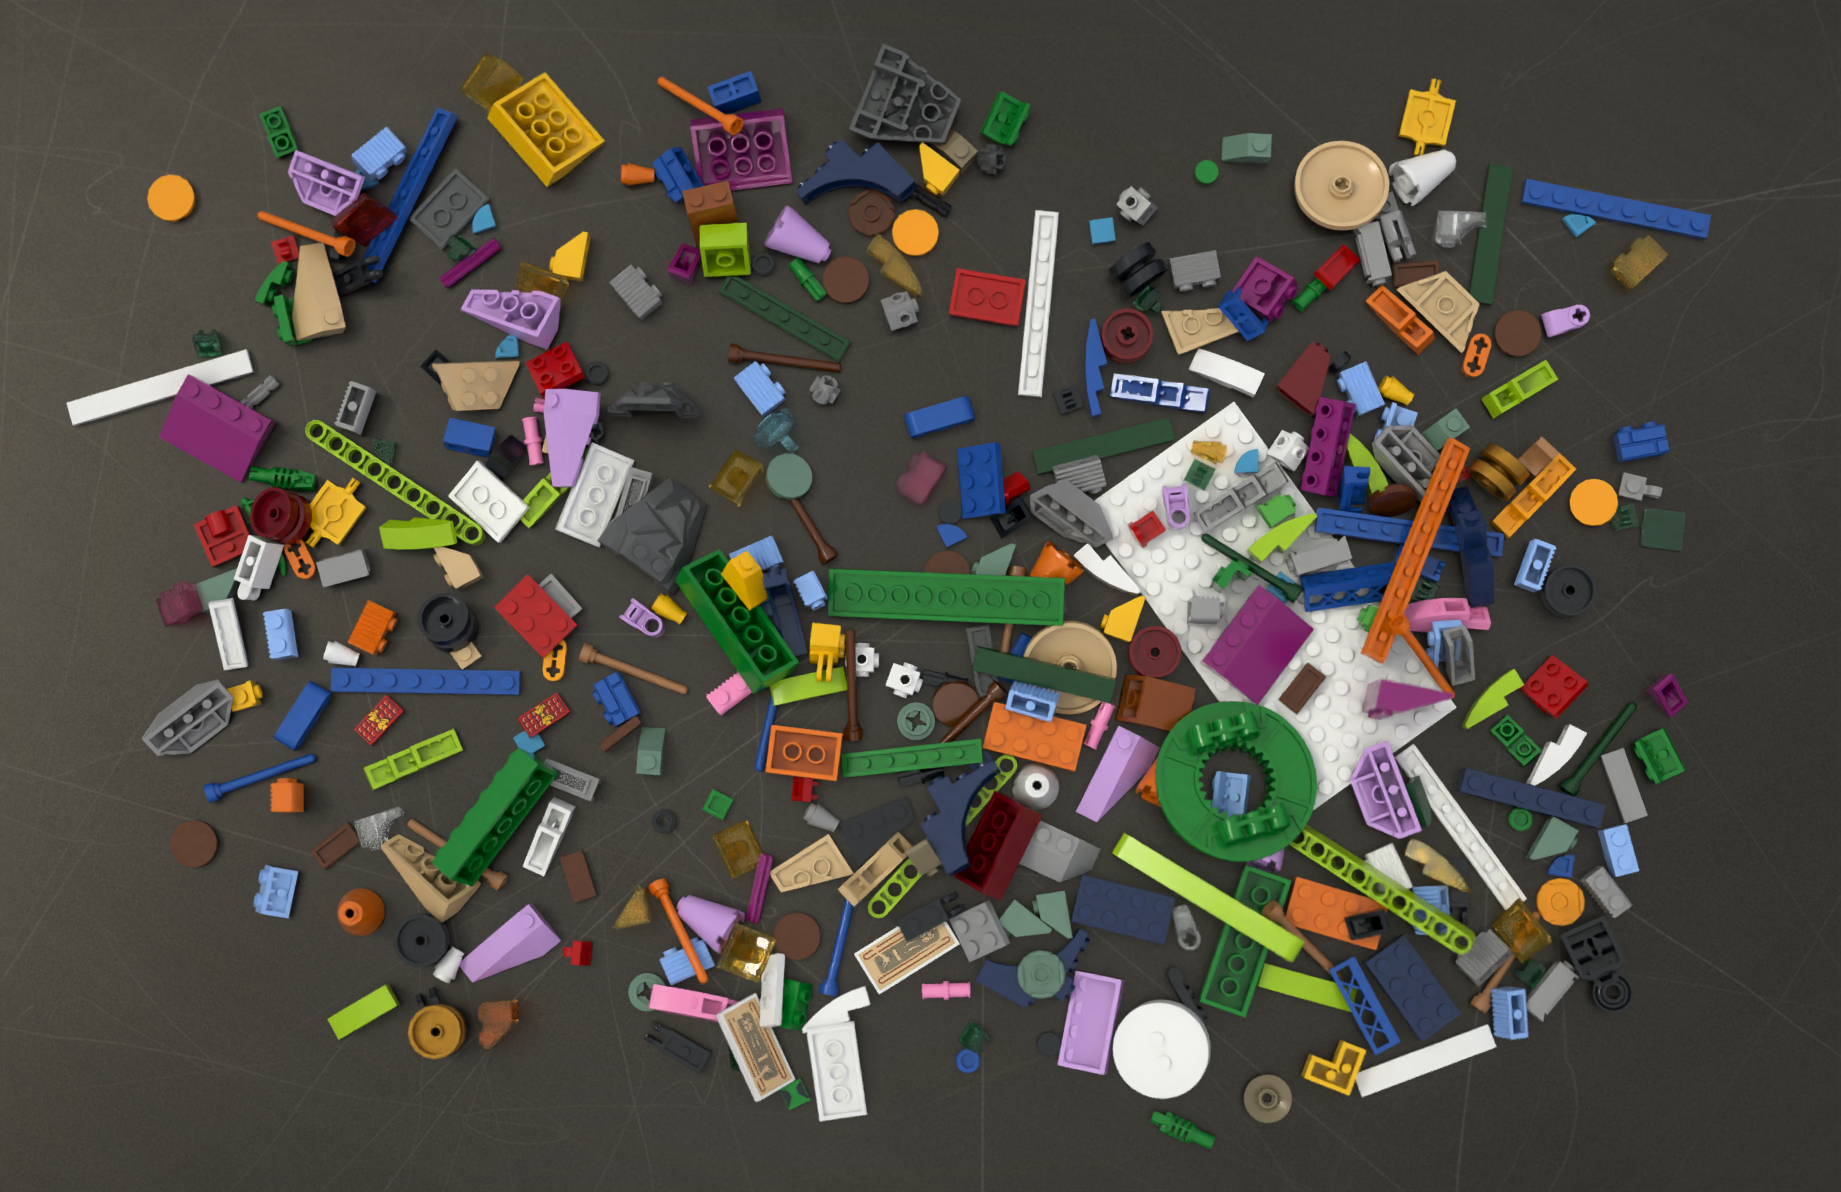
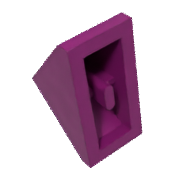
[667,243,701,285]
[1645,673,1688,718]

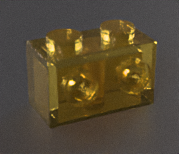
[1610,235,1668,291]

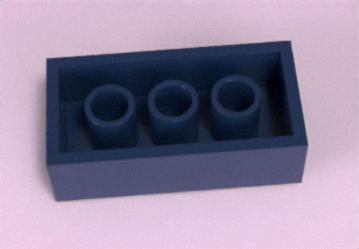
[1070,874,1175,944]
[1362,934,1461,1042]

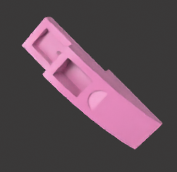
[1404,598,1491,632]
[648,984,739,1023]

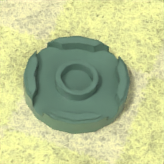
[765,453,812,500]
[1017,950,1065,999]

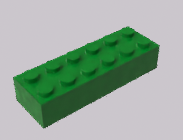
[675,549,799,694]
[431,747,558,887]
[1198,865,1291,1018]

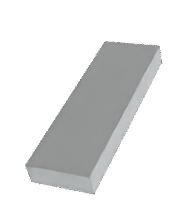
[1600,748,1648,823]

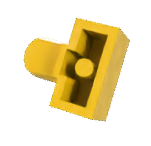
[810,623,845,682]

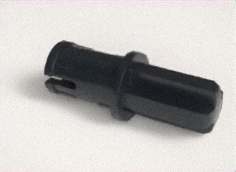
[921,669,968,687]
[897,767,945,786]

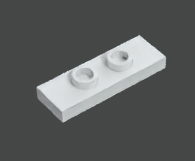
[208,598,249,671]
[759,953,785,1028]

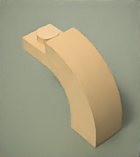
[838,832,913,907]

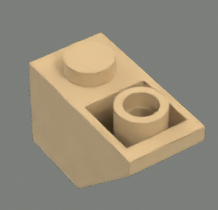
[433,547,484,591]

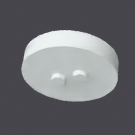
[1113,1000,1211,1098]

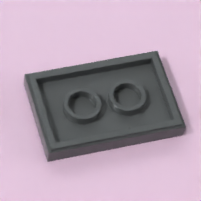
[408,168,491,251]

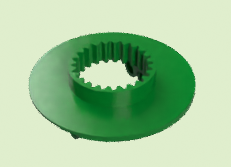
[1155,701,1317,862]

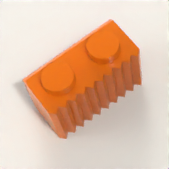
[348,600,398,656]
[270,778,304,813]

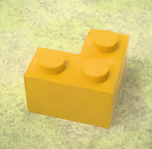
[1301,1040,1366,1095]

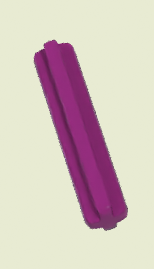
[440,238,501,288]
[746,853,773,923]

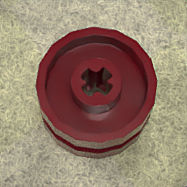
[1100,308,1153,365]
[250,487,312,545]
[1128,626,1181,679]

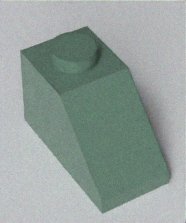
[1221,133,1272,164]
[1421,409,1470,451]
[971,543,1016,575]
[192,569,240,615]
[636,727,666,776]
[1525,816,1578,860]
[1032,890,1073,939]
[999,899,1052,937]

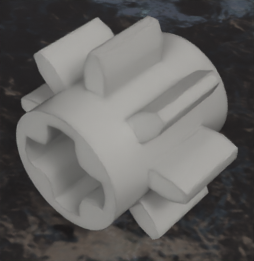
[809,376,841,405]

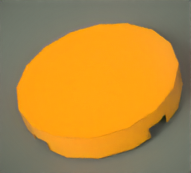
[148,175,196,222]
[892,209,939,256]
[1570,479,1618,526]
[1536,878,1585,926]

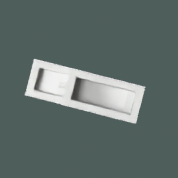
[1188,348,1265,397]
[1073,543,1141,596]
[1526,724,1587,786]
[522,797,576,876]
[802,985,871,1033]

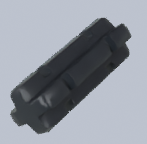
[910,183,952,217]

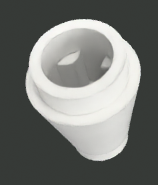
[323,641,360,666]
[433,946,464,984]

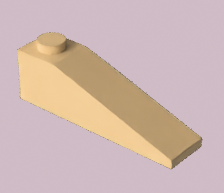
[292,243,346,341]
[381,834,481,923]

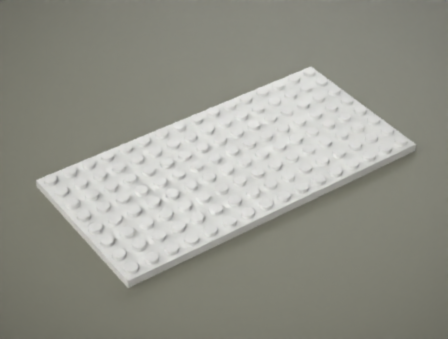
[1095,402,1457,810]

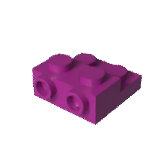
[1232,256,1298,322]

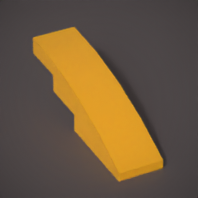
[1490,453,1576,539]

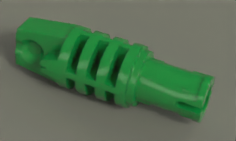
[249,466,317,491]
[1149,1111,1215,1150]

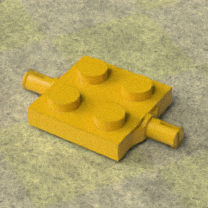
[1399,79,1456,157]
[306,477,367,548]

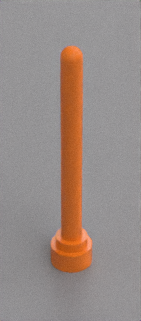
[657,77,743,135]
[257,211,355,257]
[1389,614,1455,699]
[649,878,708,983]

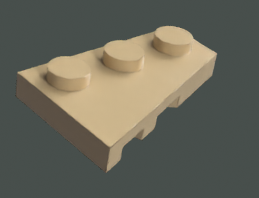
[1161,308,1239,356]
[770,834,854,892]

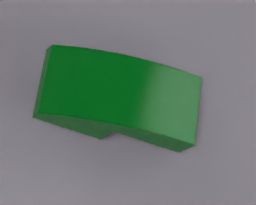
[259,106,298,158]
[255,261,294,308]
[1490,715,1542,768]

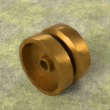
[1467,443,1529,502]
[408,1004,467,1059]

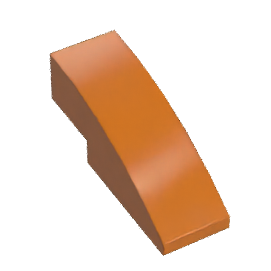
[1366,285,1435,355]

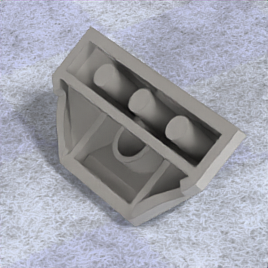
[1372,426,1440,502]
[1030,480,1113,548]
[142,680,234,756]
[1019,821,1101,882]

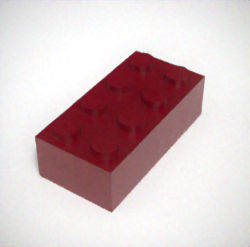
[953,790,1043,901]

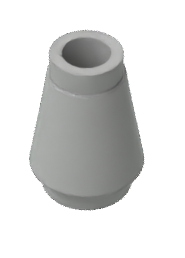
[803,802,840,832]

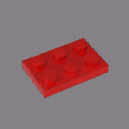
[949,268,1026,327]
[494,575,578,658]

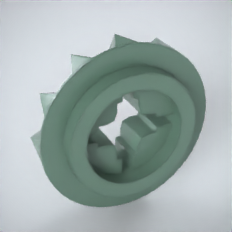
[897,702,935,740]
[628,973,666,1011]

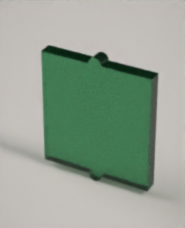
[1639,508,1686,552]

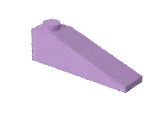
[461,290,561,350]
[544,389,601,487]
[1076,726,1160,822]
[460,904,562,983]

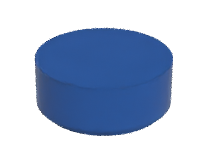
[956,1048,980,1073]

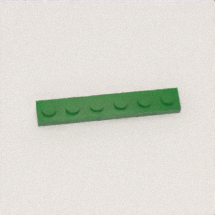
[841,739,984,778]

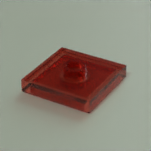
[331,193,398,247]

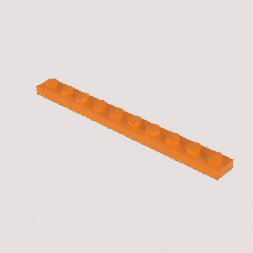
[1361,438,1470,663]

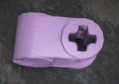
[1541,305,1590,338]
[1162,483,1190,531]
[619,598,665,638]

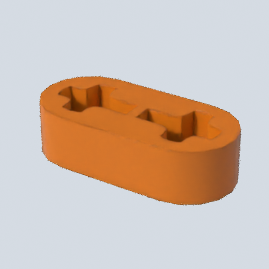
[1461,334,1491,378]
[284,539,317,580]

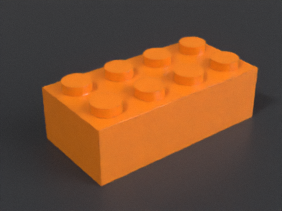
[983,702,1086,772]
[1284,877,1388,950]

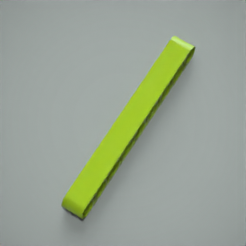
[305,420,486,546]
[868,755,1017,918]
[1290,824,1476,954]
[1112,833,1305,963]

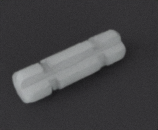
[241,376,279,409]

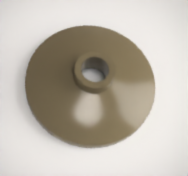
[1244,1074,1292,1123]

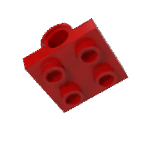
[526,341,585,399]
[193,505,251,568]
[1520,655,1589,719]

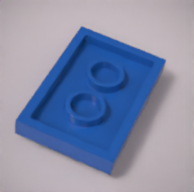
[957,442,1006,519]

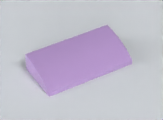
[1058,971,1125,1075]

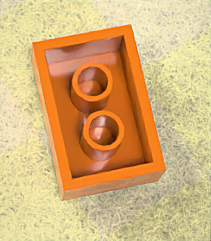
[766,725,843,782]

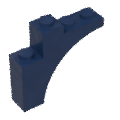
[796,139,917,205]
[1448,487,1494,608]
[762,566,809,658]
[920,760,1001,877]
[975,928,1090,1008]

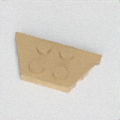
[1397,271,1480,353]
[432,360,519,411]

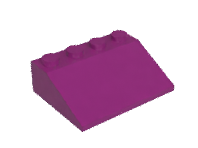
[690,108,793,190]
[159,374,276,483]
[1200,585,1314,705]
[1362,679,1453,720]

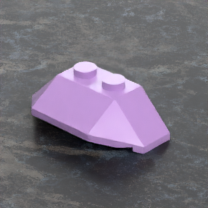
[288,150,365,217]
[1350,741,1422,839]

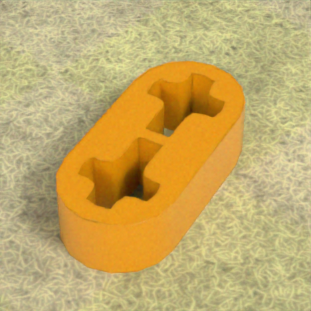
[543,640,568,682]

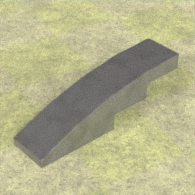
[1193,462,1289,533]

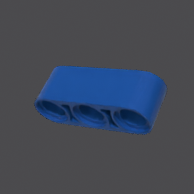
[904,396,976,438]
[274,681,332,751]

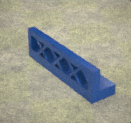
[1300,562,1395,612]
[1329,956,1401,1055]

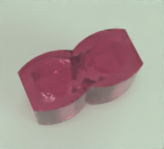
[896,451,947,507]
[156,581,204,627]

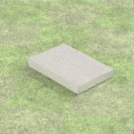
[448,461,530,543]

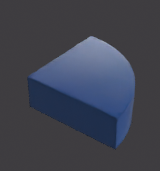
[936,524,968,548]
[1546,854,1575,878]

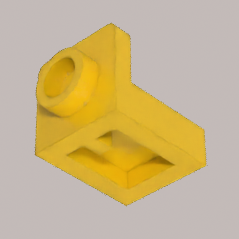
[227,680,263,712]

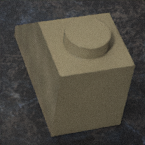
[929,129,978,174]
[905,839,942,877]

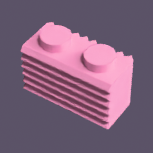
[706,671,752,715]

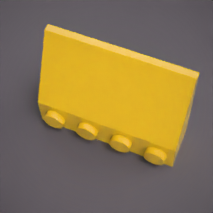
[487,72,605,187]

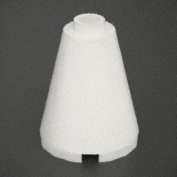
[1389,150,1456,206]
[1012,763,1059,810]

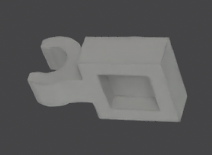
[1617,472,1663,502]

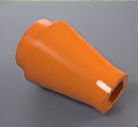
[621,163,654,186]

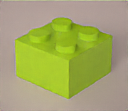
[700,223,751,277]

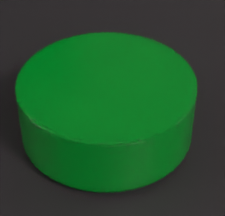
[1195,160,1218,185]
[1508,807,1533,831]

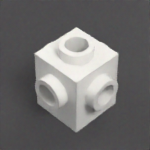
[1267,430,1309,471]
[845,643,879,677]
[886,662,923,698]

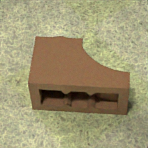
[1517,437,1559,479]

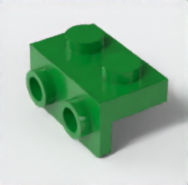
[980,91,1030,146]
[272,295,312,347]
[1212,560,1252,593]
[1634,727,1686,785]
[778,978,813,1031]

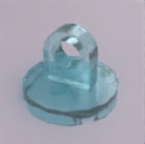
[753,408,798,454]

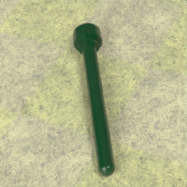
[1201,533,1303,604]
[1559,702,1637,797]

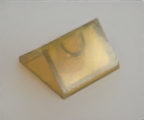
[459,52,524,111]
[515,261,570,307]
[709,449,765,508]
[712,820,763,879]
[613,885,655,929]
[1492,898,1552,963]
[717,923,777,983]

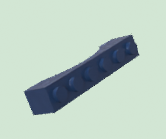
[1456,768,1606,828]

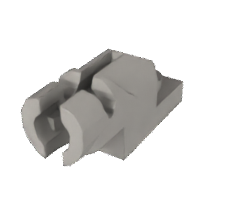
[1375,192,1416,263]

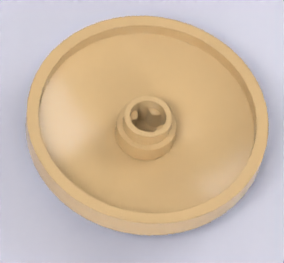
[1294,141,1389,230]
[1023,621,1117,714]

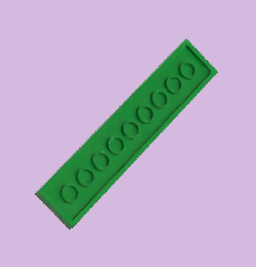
[828,568,1065,626]

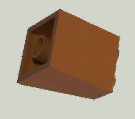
[682,181,739,248]
[1115,674,1196,732]

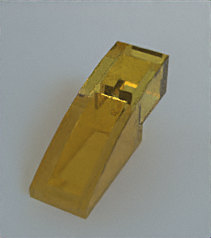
[867,233,922,299]
[1404,837,1472,894]

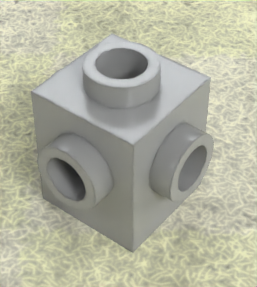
[1116,186,1158,225]
[881,291,919,331]

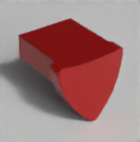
[1003,471,1031,508]
[1127,511,1166,548]

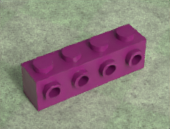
[1301,397,1356,497]

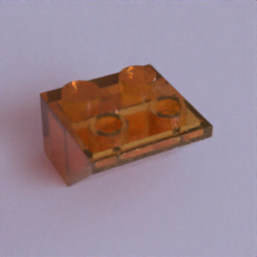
[478,999,519,1051]

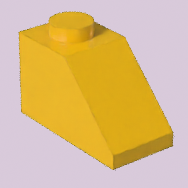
[919,142,960,197]
[550,232,591,282]
[721,550,768,610]
[1100,596,1146,643]

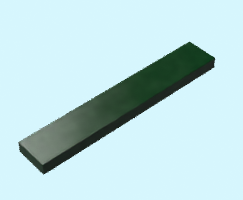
[1469,164,1513,306]
[718,275,851,362]
[1032,417,1175,475]
[972,646,1116,703]

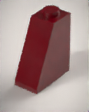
[1275,342,1331,418]

